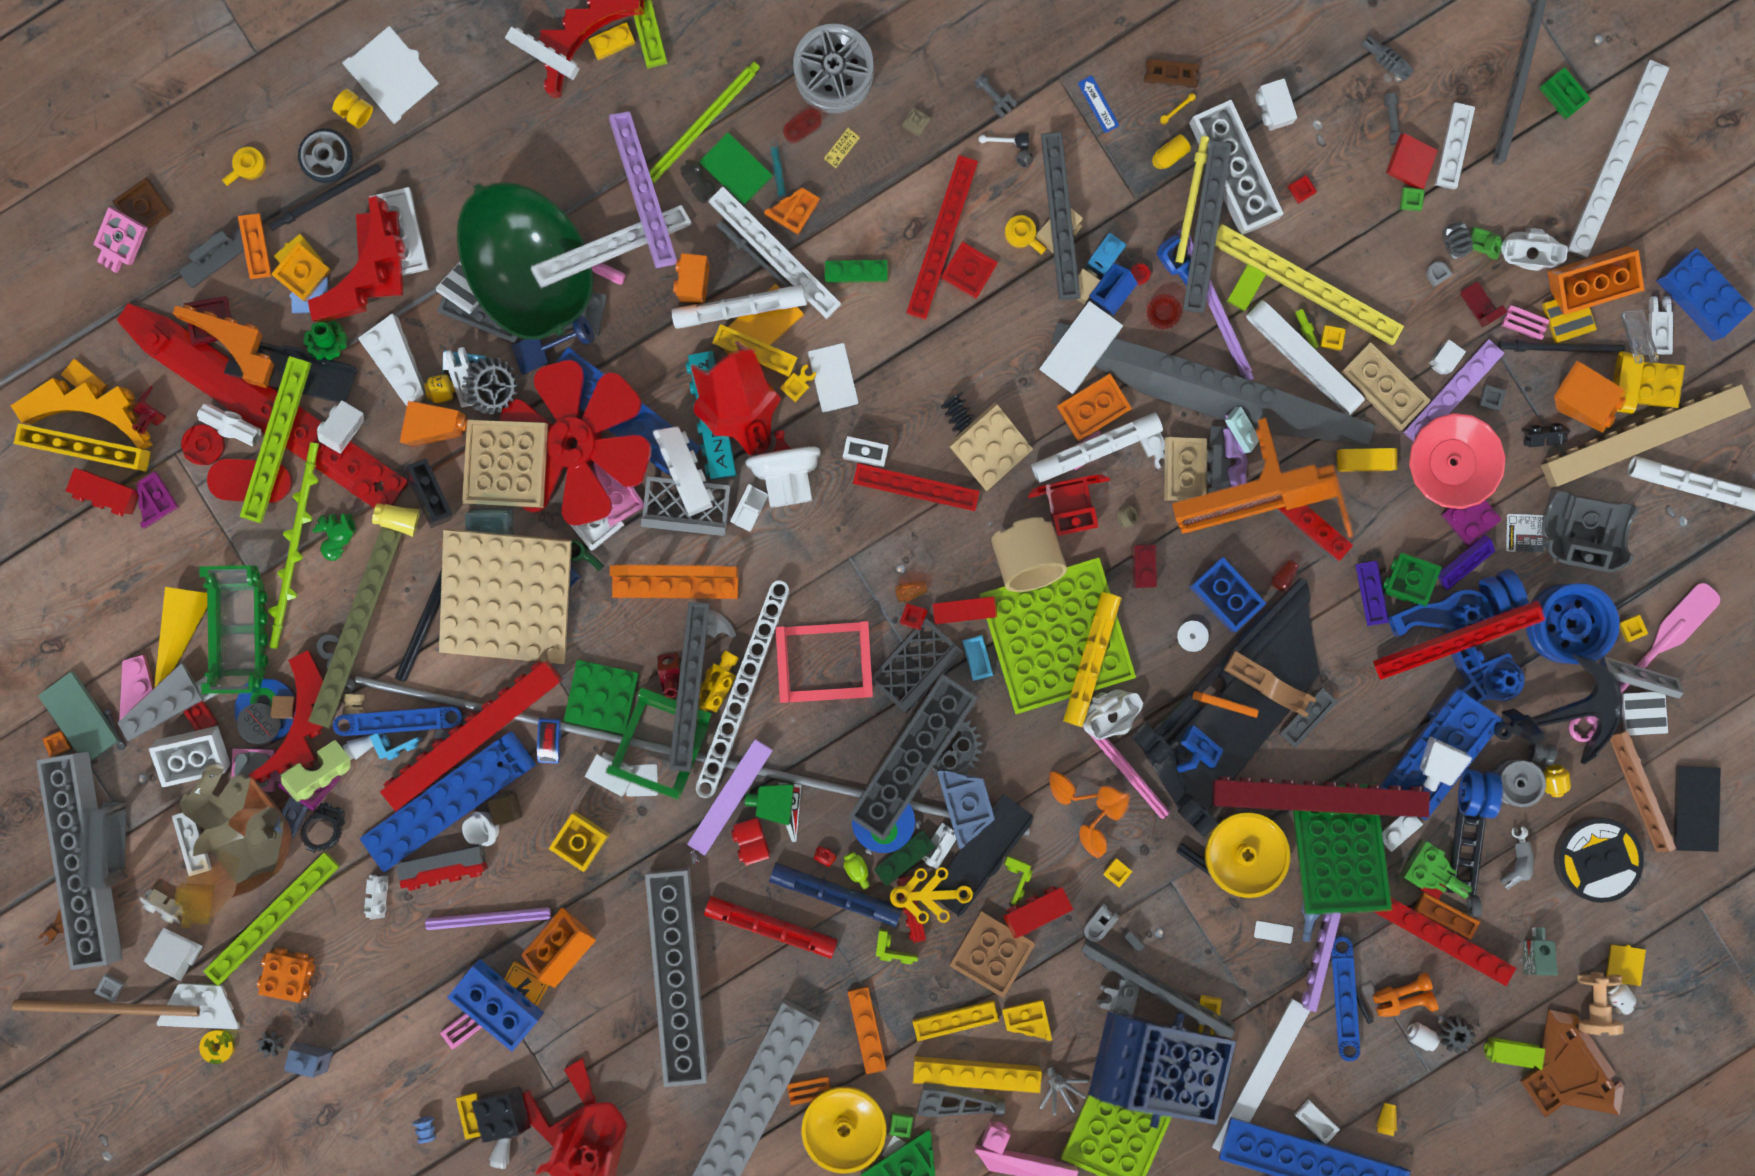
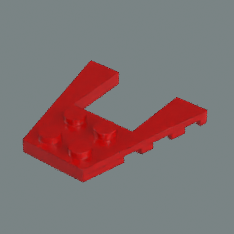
[522,1057,597,1147]

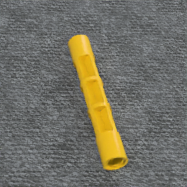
[1063,592,1122,727]

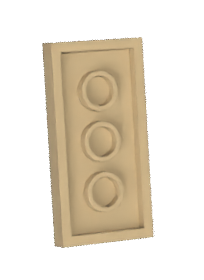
[1340,342,1431,431]

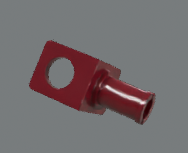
[132,385,166,434]
[657,652,680,698]

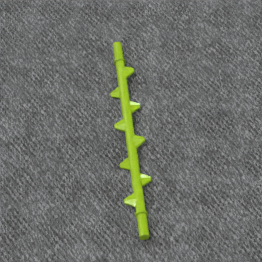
[268,442,319,649]

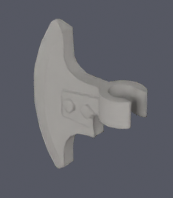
[707,609,736,638]

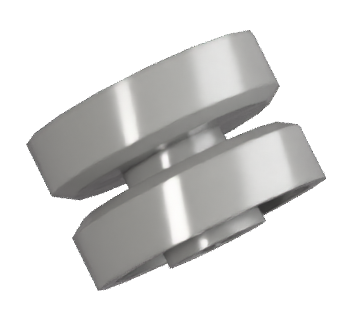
[1492,759,1546,807]

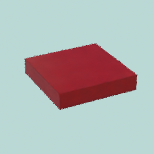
[1386,133,1438,189]
[941,242,998,300]

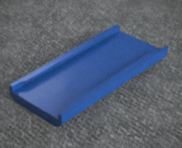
[1380,686,1505,820]

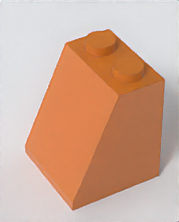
[1554,361,1627,433]
[400,401,468,447]

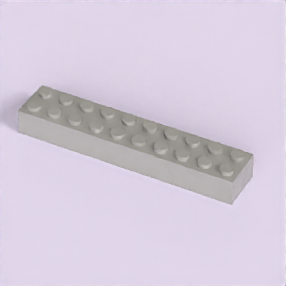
[36,752,123,970]
[645,868,709,1087]
[691,999,821,1176]

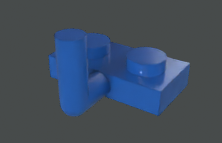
[1177,725,1223,772]

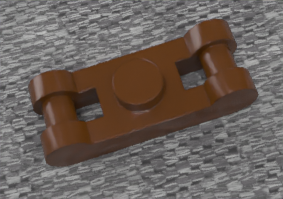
[1144,59,1200,88]

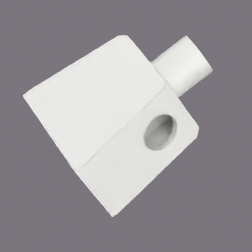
[1420,736,1472,791]

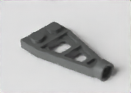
[917,1083,1005,1117]

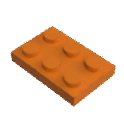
[1056,374,1132,442]

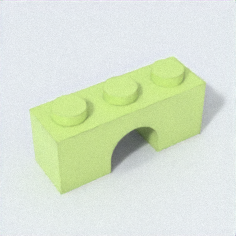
[281,740,351,802]

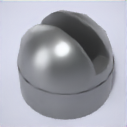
[1015,150,1033,169]

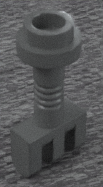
[974,74,1017,119]

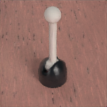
[979,132,1029,149]

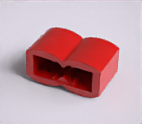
[731,817,771,866]

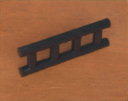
[1447,809,1486,896]

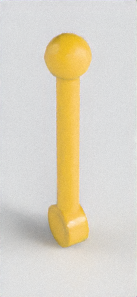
[1160,93,1196,124]

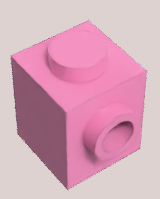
[981,1120,1011,1154]

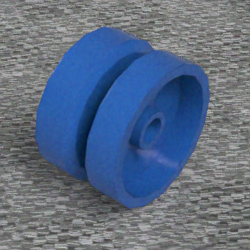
[1479,569,1529,616]
[1458,769,1503,819]

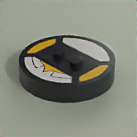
[1554,817,1644,903]

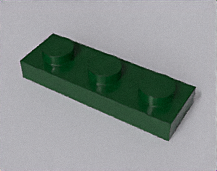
[874,831,936,886]

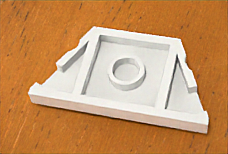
[157,983,240,1029]

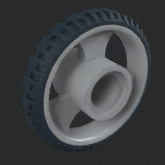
[298,128,353,183]

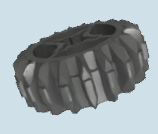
[462,357,519,414]

